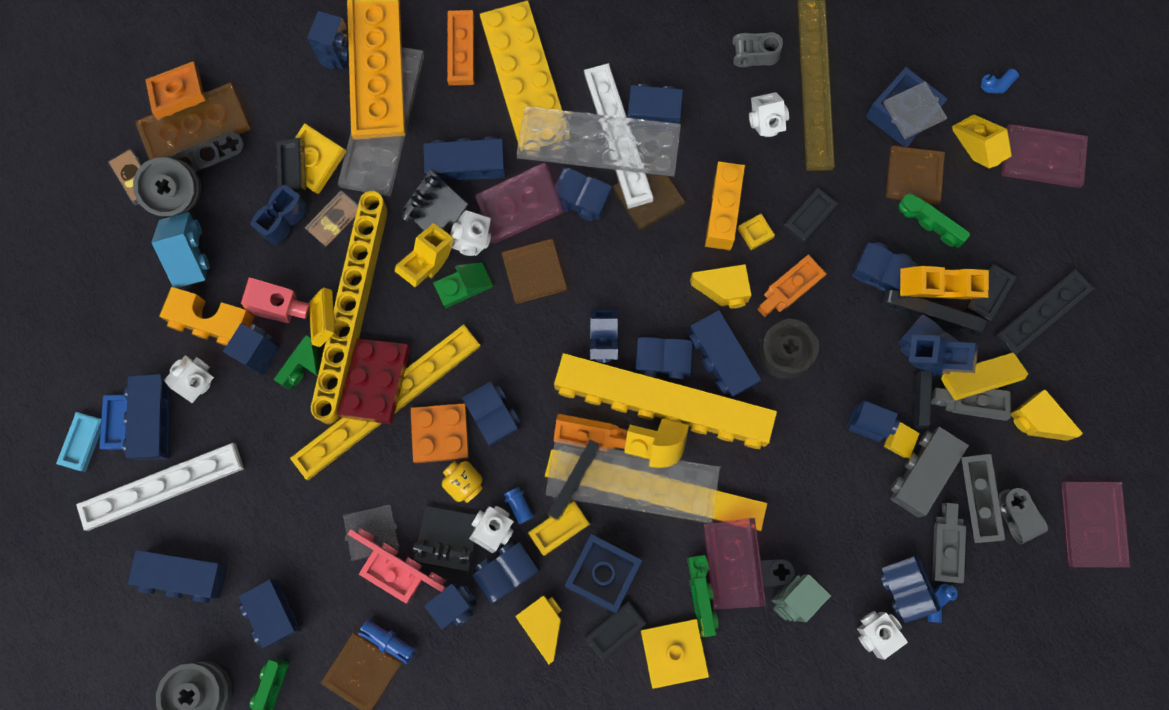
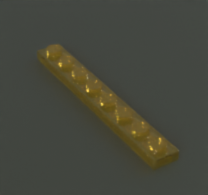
[798,0,834,170]

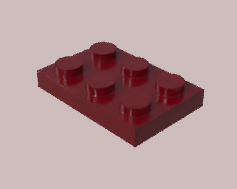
[337,338,411,425]

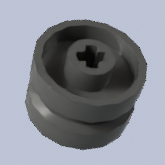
[133,158,201,216]
[156,661,233,710]

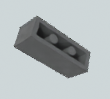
[890,427,969,518]
[961,454,1006,543]

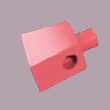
[241,277,310,323]

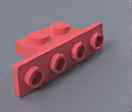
[348,528,447,604]

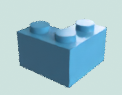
[151,212,210,288]

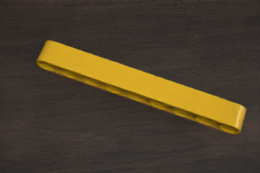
[311,191,388,424]

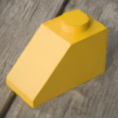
[952,115,1012,169]
[690,265,751,308]
[1011,390,1083,441]
[515,596,562,664]

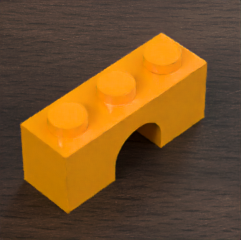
[705,162,745,250]
[900,266,989,299]
[159,287,254,346]

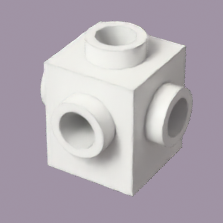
[749,92,789,137]
[450,210,491,256]
[164,355,214,403]
[469,506,514,553]
[857,611,908,659]

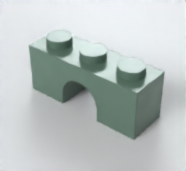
[771,574,831,622]

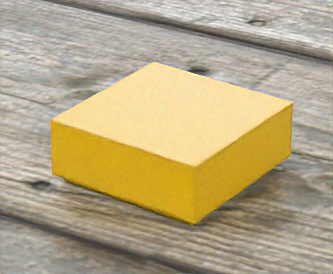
[738,214,775,250]
[884,422,919,458]

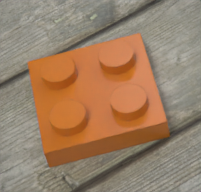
[146,61,206,119]
[411,404,469,463]

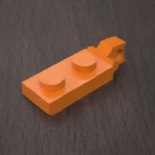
[757,254,826,317]
[554,414,628,452]

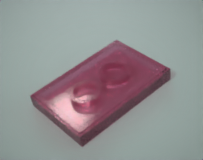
[1001,124,1088,188]
[475,163,564,244]
[1062,482,1130,568]
[704,518,766,610]

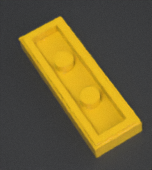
[941,353,1028,401]

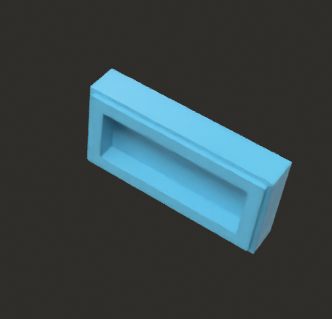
[56,412,102,472]

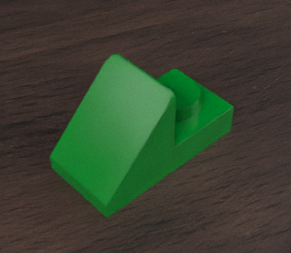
[433,263,493,309]
[273,335,321,390]

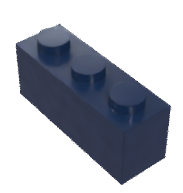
[424,137,506,182]
[688,310,761,399]
[123,374,171,461]
[128,550,227,603]

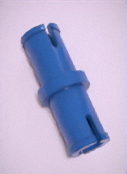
[359,619,417,665]

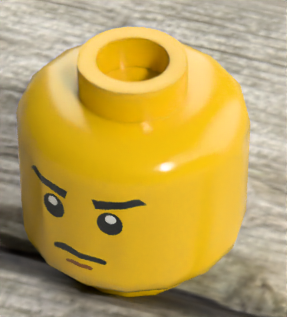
[441,461,483,503]

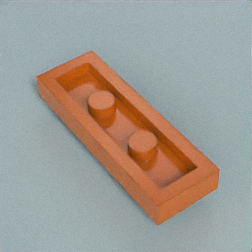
[448,10,474,85]

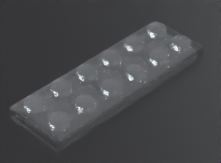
[338,47,424,196]
[517,106,681,176]
[545,440,720,523]

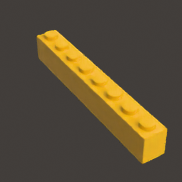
[554,353,777,449]

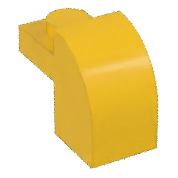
[395,223,454,287]
[624,419,689,468]

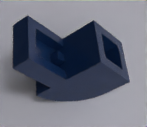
[590,310,618,363]
[909,335,978,374]

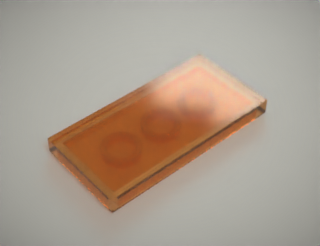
[135,83,251,160]

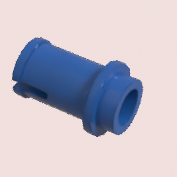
[504,487,534,525]

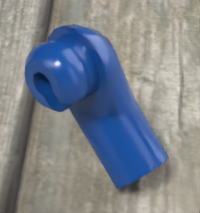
[981,69,1019,93]
[927,584,958,623]

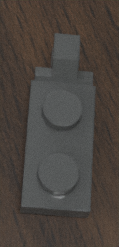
[931,388,1011,421]
[932,503,966,583]

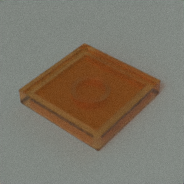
[886,146,945,204]
[613,160,685,231]
[502,239,567,304]
[321,633,401,710]

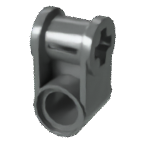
[732,32,783,67]
[998,488,1048,544]

